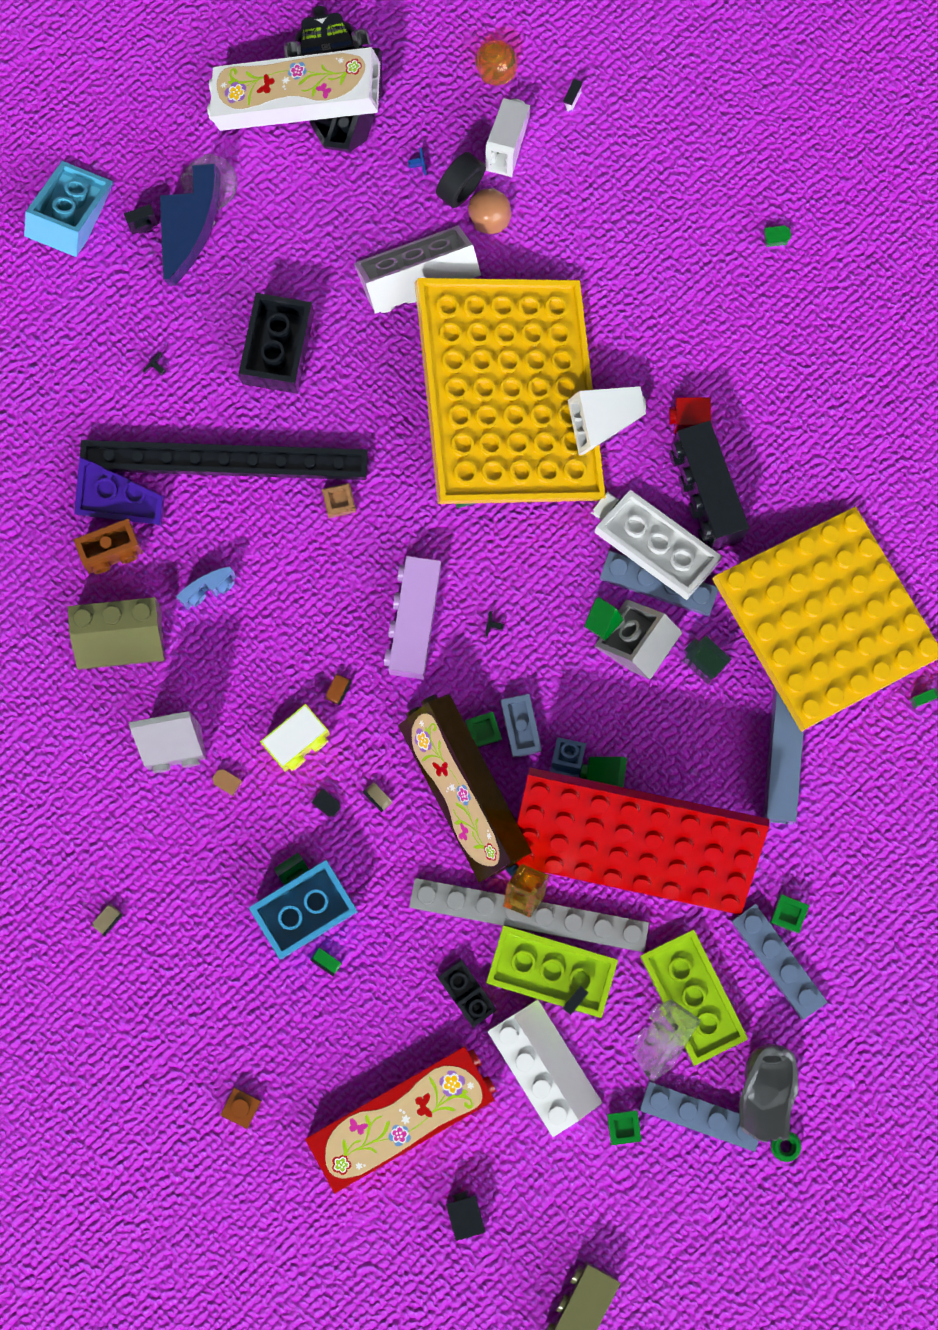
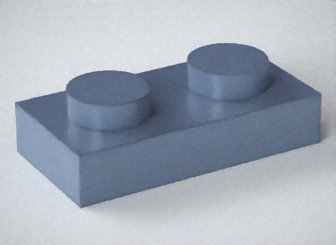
[501,694,542,758]

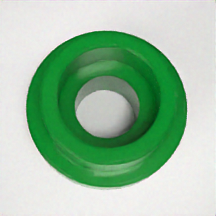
[770,1132,801,1162]

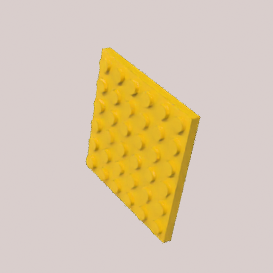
[712,506,938,732]

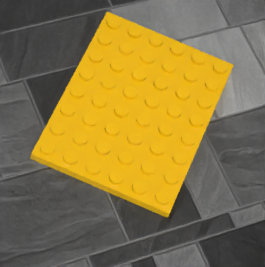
[415,278,606,504]

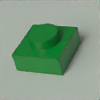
[465,712,502,748]
[770,894,810,934]
[606,1110,642,1145]

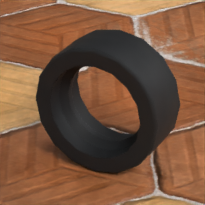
[436,152,486,208]

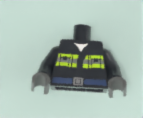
[284,6,371,58]

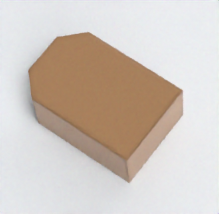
[212,769,243,797]

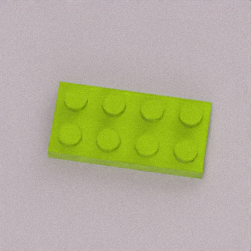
[486,925,618,1018]
[640,930,748,1066]

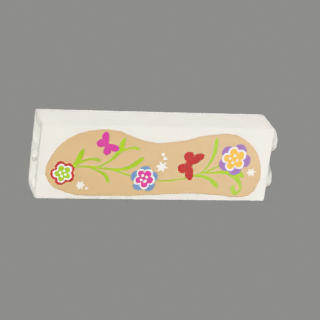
[207,47,380,131]

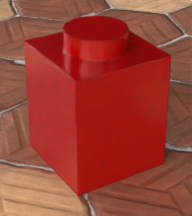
[668,397,711,434]

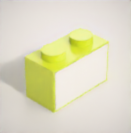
[260,704,330,772]

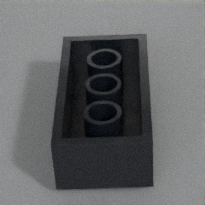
[669,421,749,551]

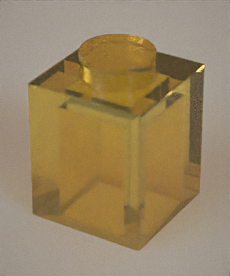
[503,864,549,917]

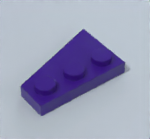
[74,457,165,525]

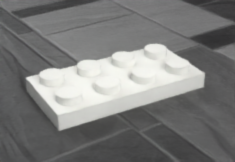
[594,490,723,600]

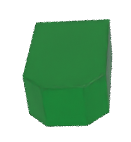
[763,226,791,247]
[910,688,938,709]

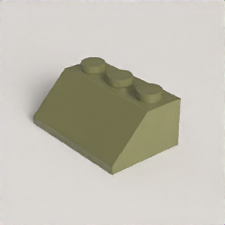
[67,597,165,670]

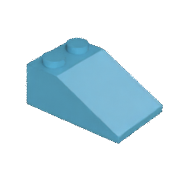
[24,161,113,257]

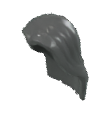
[739,1044,798,1142]

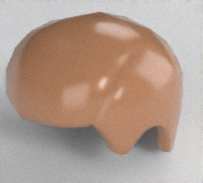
[468,188,511,235]

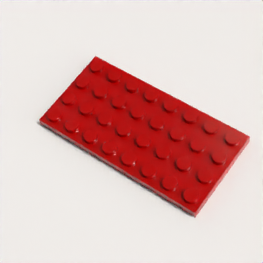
[512,767,770,915]

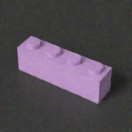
[384,556,441,680]

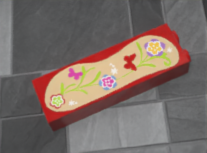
[305,1046,497,1194]

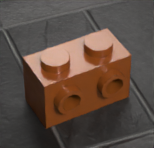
[73,519,143,574]

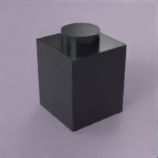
[446,1190,486,1241]

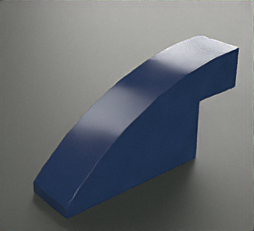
[160,164,221,286]

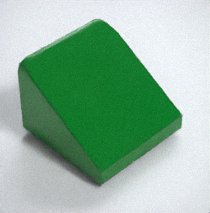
[584,597,624,641]
[274,853,310,885]

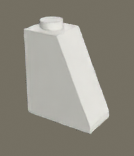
[485,98,530,177]
[567,386,646,455]

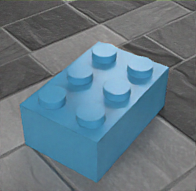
[249,860,358,960]

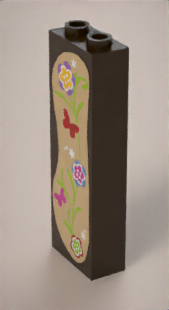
[398,694,532,882]

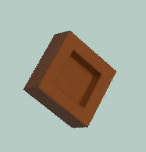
[220,1087,262,1129]

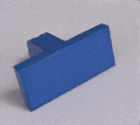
[408,147,427,175]

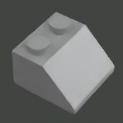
[594,599,682,679]

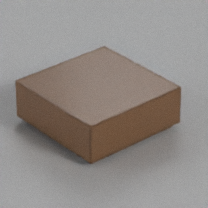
[322,483,356,519]

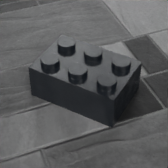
[239,293,314,394]

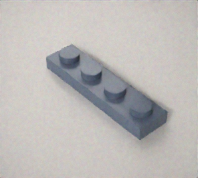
[599,551,718,617]
[731,904,827,1020]
[639,1081,759,1152]

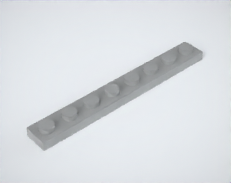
[409,878,649,952]

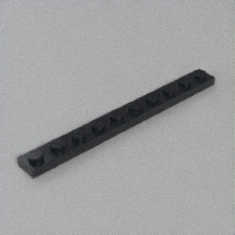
[80,440,368,480]

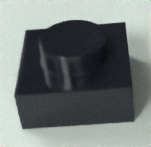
[124,204,158,235]

